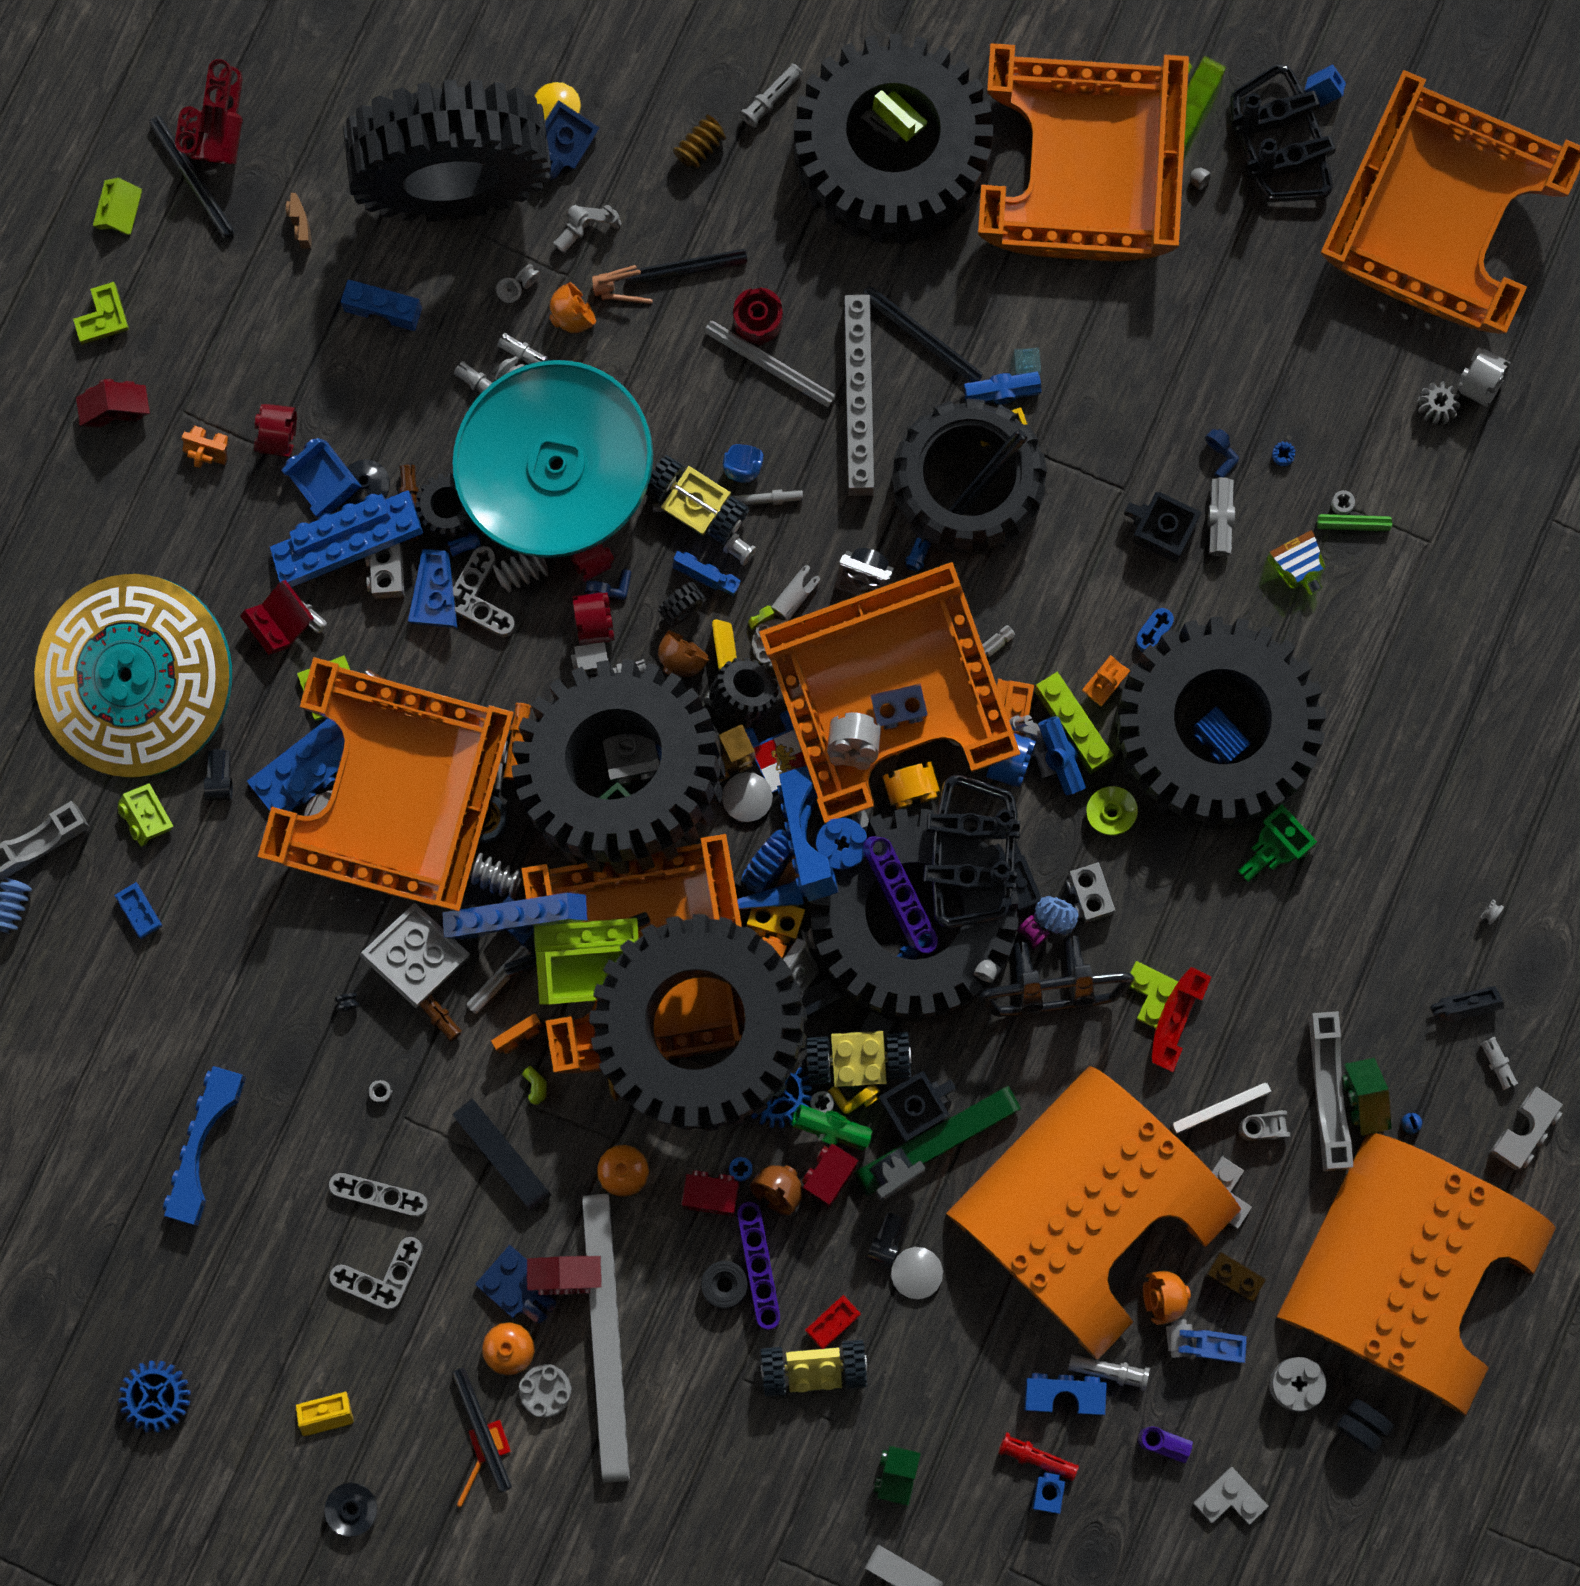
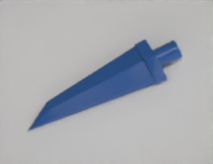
[737,881,806,910]

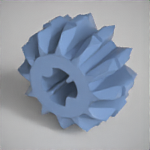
[1034,896,1079,935]

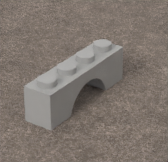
[0,801,90,881]

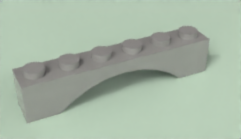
[1308,1011,1353,1171]

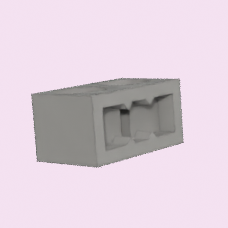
[365,543,405,599]
[1066,862,1115,924]

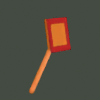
[457,1420,511,1507]

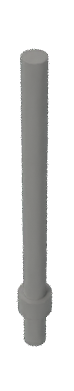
[653,489,803,512]

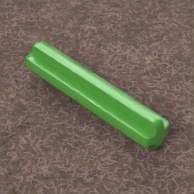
[1317,514,1392,531]

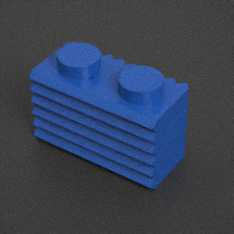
[1192,706,1251,765]

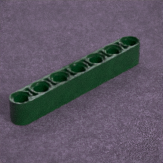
[853,1086,1022,1196]

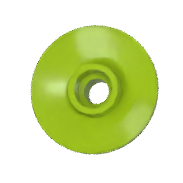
[1086,786,1138,835]

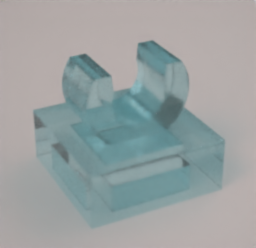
[1014,348,1041,375]

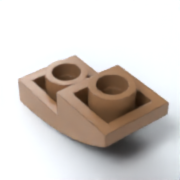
[286,193,311,249]

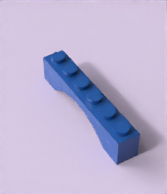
[777,765,839,902]
[442,893,587,940]
[163,1066,246,1226]

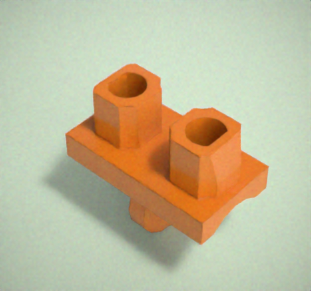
[182,426,228,468]
[1082,655,1131,707]

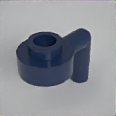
[1205,429,1239,478]
[585,569,631,600]

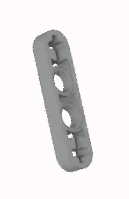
[329,1173,429,1217]

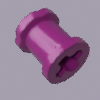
[1017,915,1050,949]

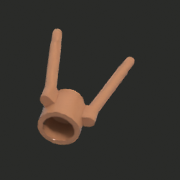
[592,265,653,304]

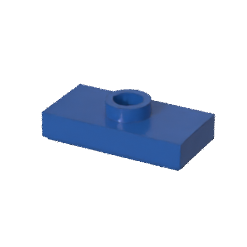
[114,882,163,939]

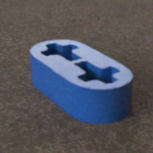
[1136,608,1174,652]

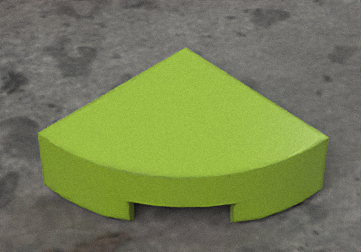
[748,605,774,630]

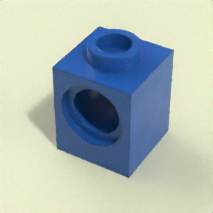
[1032,1473,1065,1513]

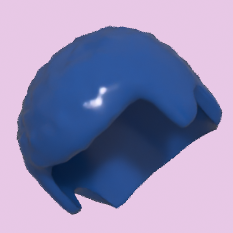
[723,444,763,483]

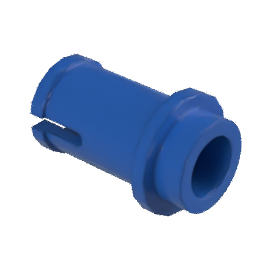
[448,531,481,557]
[905,538,931,572]

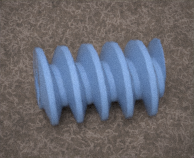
[0,877,33,934]

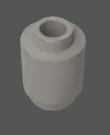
[1166,1319,1194,1358]

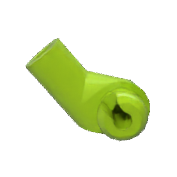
[522,1065,547,1105]

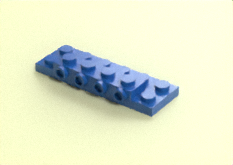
[270,490,423,587]
[247,719,345,812]

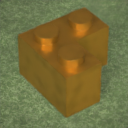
[719,724,756,782]

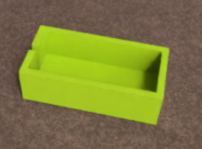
[536,945,623,1004]

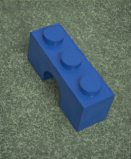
[341,279,422,331]
[1024,1373,1106,1415]

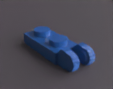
[1178,1330,1247,1363]

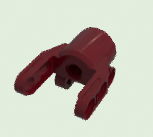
[175,59,243,165]

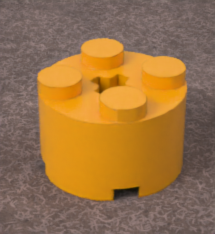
[882,762,940,810]

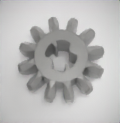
[1417,381,1461,425]

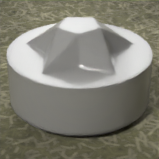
[496,277,522,303]

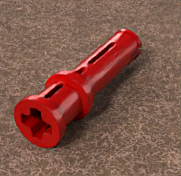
[998,1432,1079,1481]

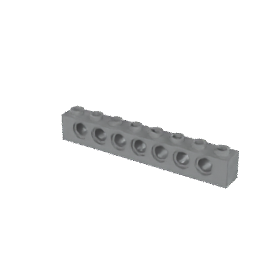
[844,295,874,496]

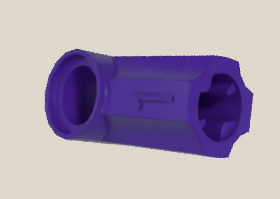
[1138,1426,1193,1463]

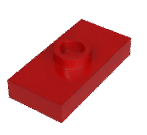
[805,1295,861,1349]

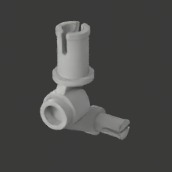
[553,205,621,254]
[1009,715,1056,778]

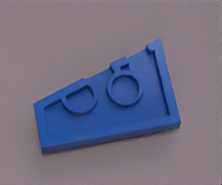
[408,549,457,628]

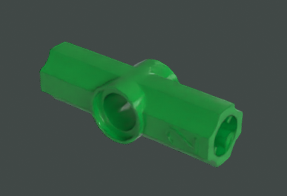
[792,1104,872,1151]

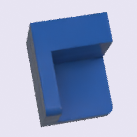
[1305,65,1346,107]

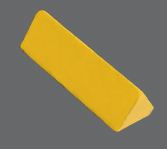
[712,619,737,671]
[296,1391,354,1436]

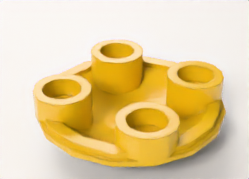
[535,82,581,120]

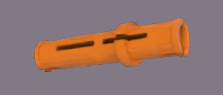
[503,703,531,780]

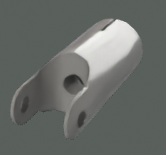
[771,565,820,621]

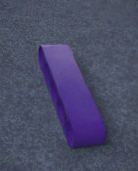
[863,836,938,953]
[738,1202,780,1330]

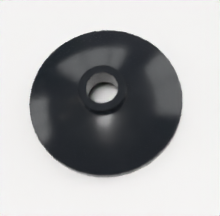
[346,459,390,505]
[324,1483,377,1536]

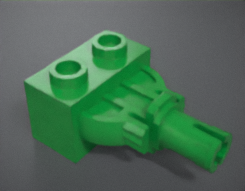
[1238,804,1318,882]

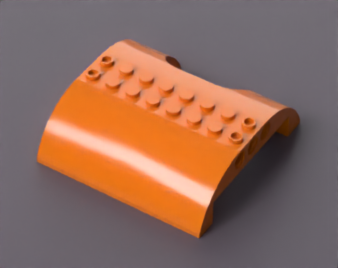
[978,43,1189,261]
[1320,70,1580,334]
[759,562,1021,824]
[258,657,514,911]
[521,834,745,1073]
[946,1066,1241,1360]
[1277,1133,1556,1415]

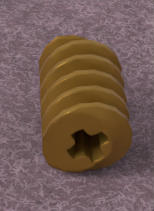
[673,114,727,168]

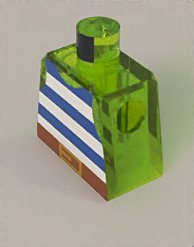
[1267,530,1325,595]

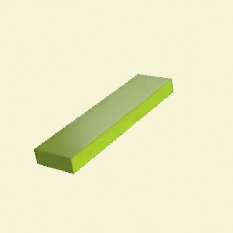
[533,918,639,952]

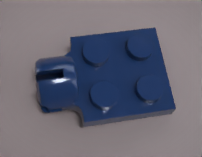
[545,100,599,180]
[475,1245,556,1323]

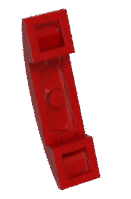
[1152,967,1211,1072]

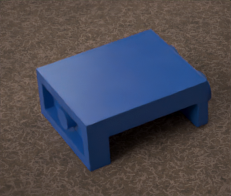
[281,438,362,517]

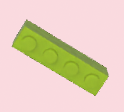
[1034,671,1114,775]

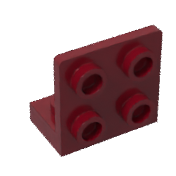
[240,580,314,655]

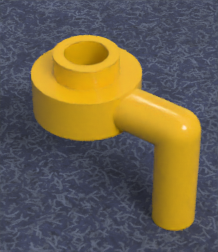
[828,1084,880,1114]

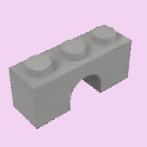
[1489,1087,1563,1170]

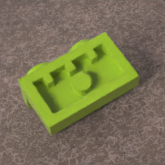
[118,783,173,846]

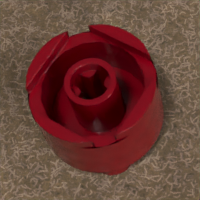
[733,287,783,345]
[254,404,297,457]
[569,544,614,582]
[572,592,615,646]

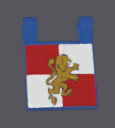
[745,711,807,793]

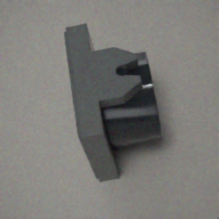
[834,548,894,596]
[869,1148,926,1202]

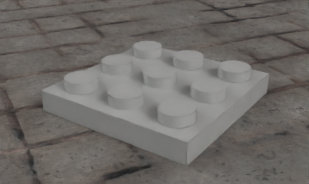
[360,903,470,1008]

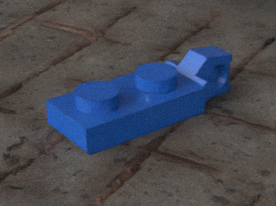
[673,551,741,596]

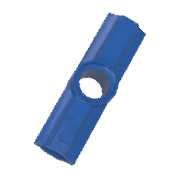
[964,371,1042,404]
[1038,716,1086,795]

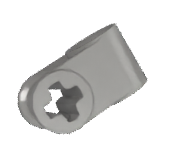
[1238,1110,1290,1141]

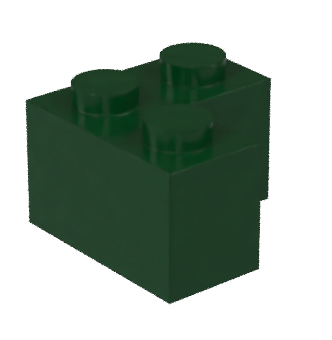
[1342,1058,1392,1136]
[873,1446,921,1506]

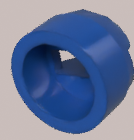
[1400,1113,1422,1134]

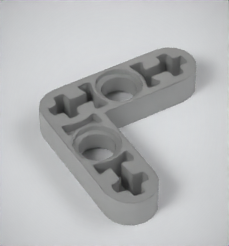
[453,546,515,637]
[329,1237,423,1309]

